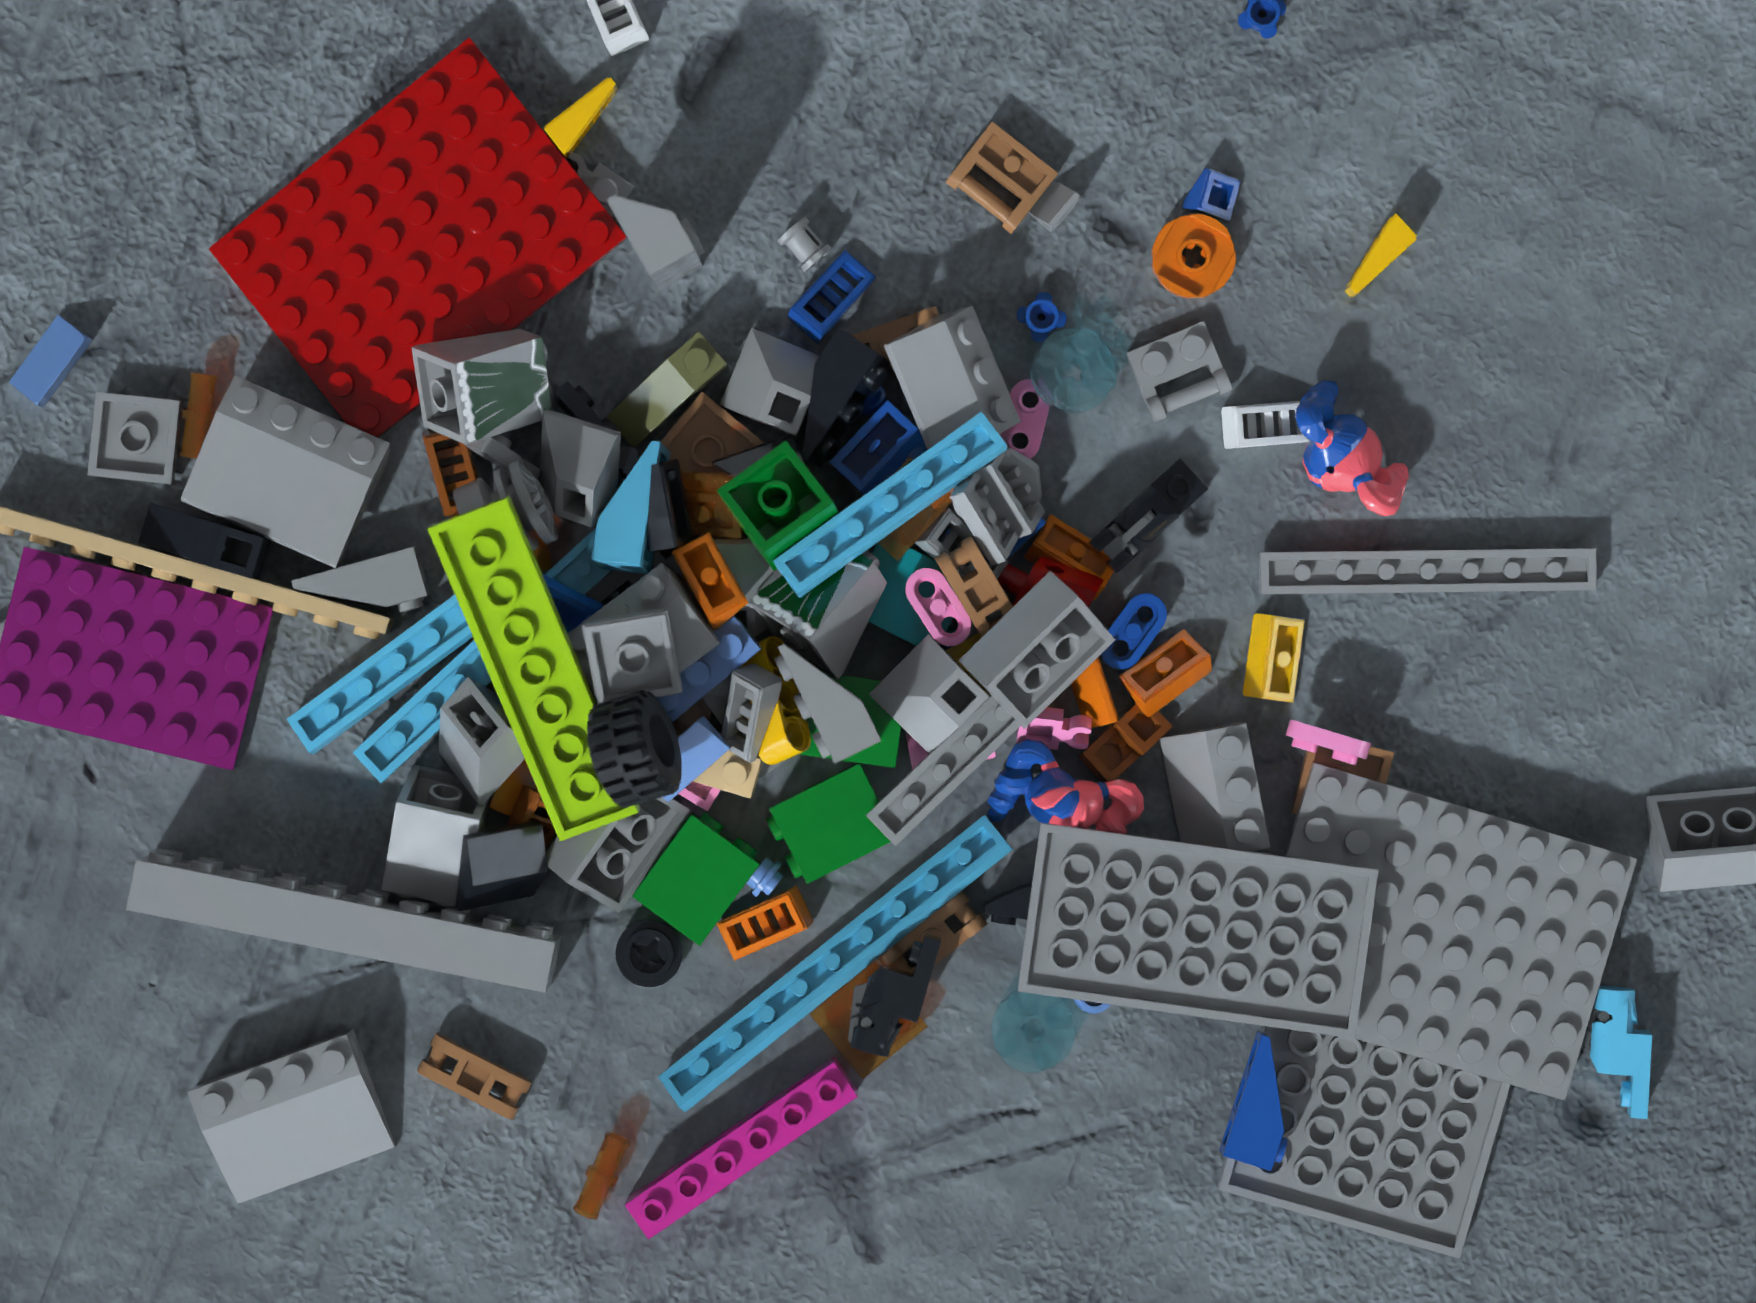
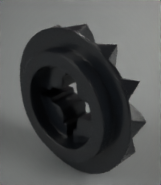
[615,919,683,987]

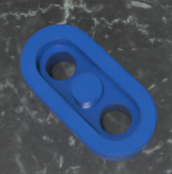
[1100,593,1167,669]

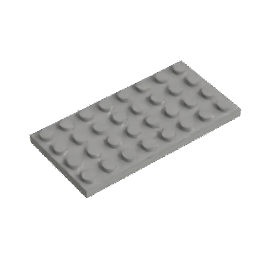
[1017,822,1379,1039]

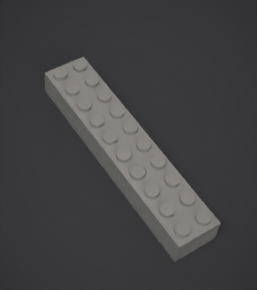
[126,849,562,993]

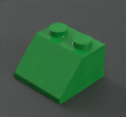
[717,441,839,571]

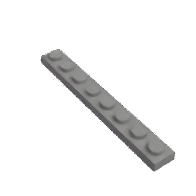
[1259,548,1597,594]

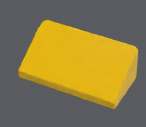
[1243,613,1305,703]

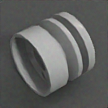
[453,459,558,551]

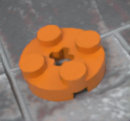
[1151,214,1236,299]

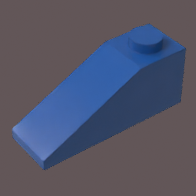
[1219,1030,1288,1171]

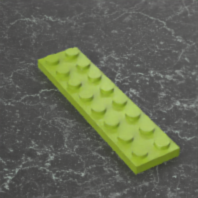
[427,495,640,841]

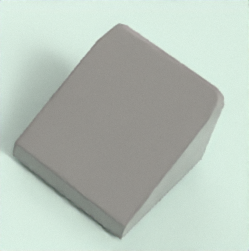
[1030,182,1080,232]

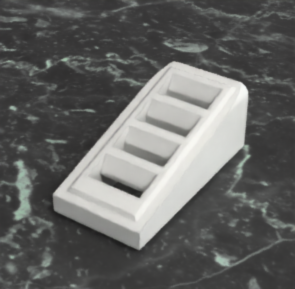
[586,0,649,56]
[1221,401,1310,449]

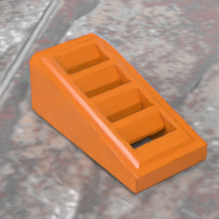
[716,885,813,961]

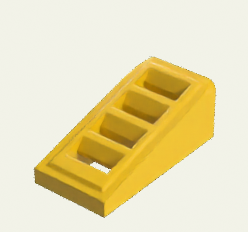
[544,77,618,158]
[1344,213,1417,297]

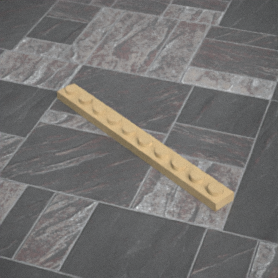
[0,506,395,640]

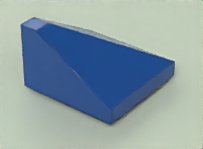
[1182,168,1241,221]

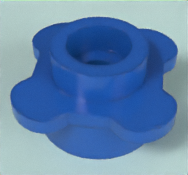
[1238,0,1286,39]
[1016,292,1067,342]

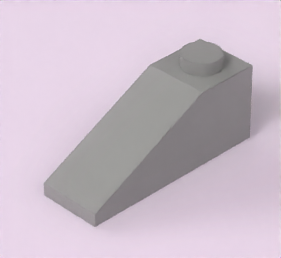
[291,547,432,613]

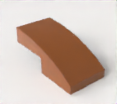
[1078,703,1173,782]

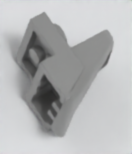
[931,448,1045,565]

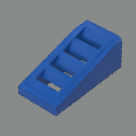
[787,250,876,344]

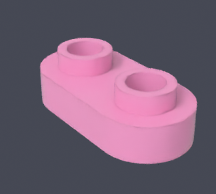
[999,379,1051,459]
[905,568,971,646]
[1286,719,1371,765]

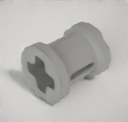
[777,216,832,272]

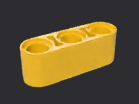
[740,636,811,765]

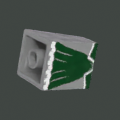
[411,329,553,445]
[749,550,887,680]

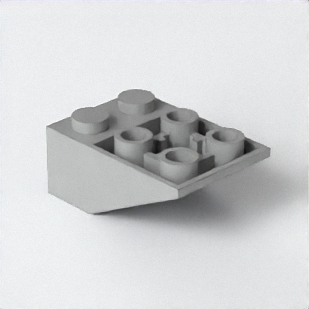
[774,644,881,763]

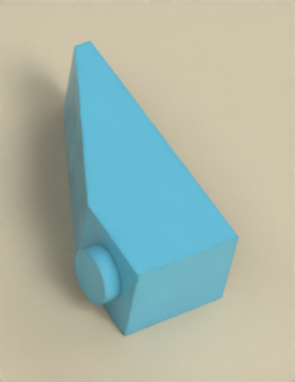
[588,441,671,574]

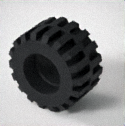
[587,690,682,808]

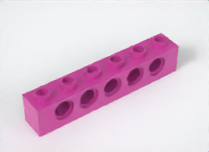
[625,1056,858,1240]

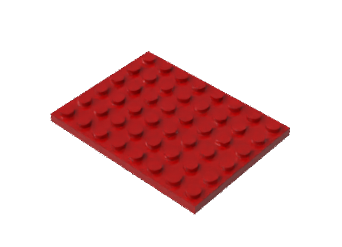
[209,38,628,438]

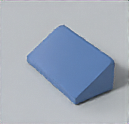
[9,315,93,407]
[663,716,731,802]

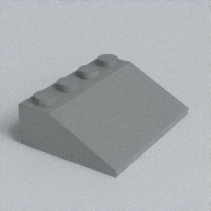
[181,376,390,568]
[187,1029,396,1204]

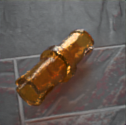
[180,372,218,459]
[573,1132,631,1220]

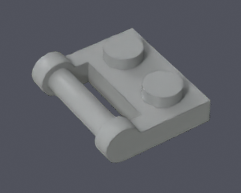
[1125,321,1232,423]

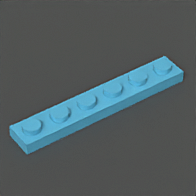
[773,412,1007,598]
[286,594,473,754]

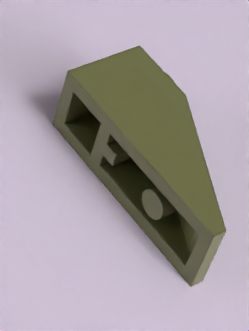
[606,332,728,448]

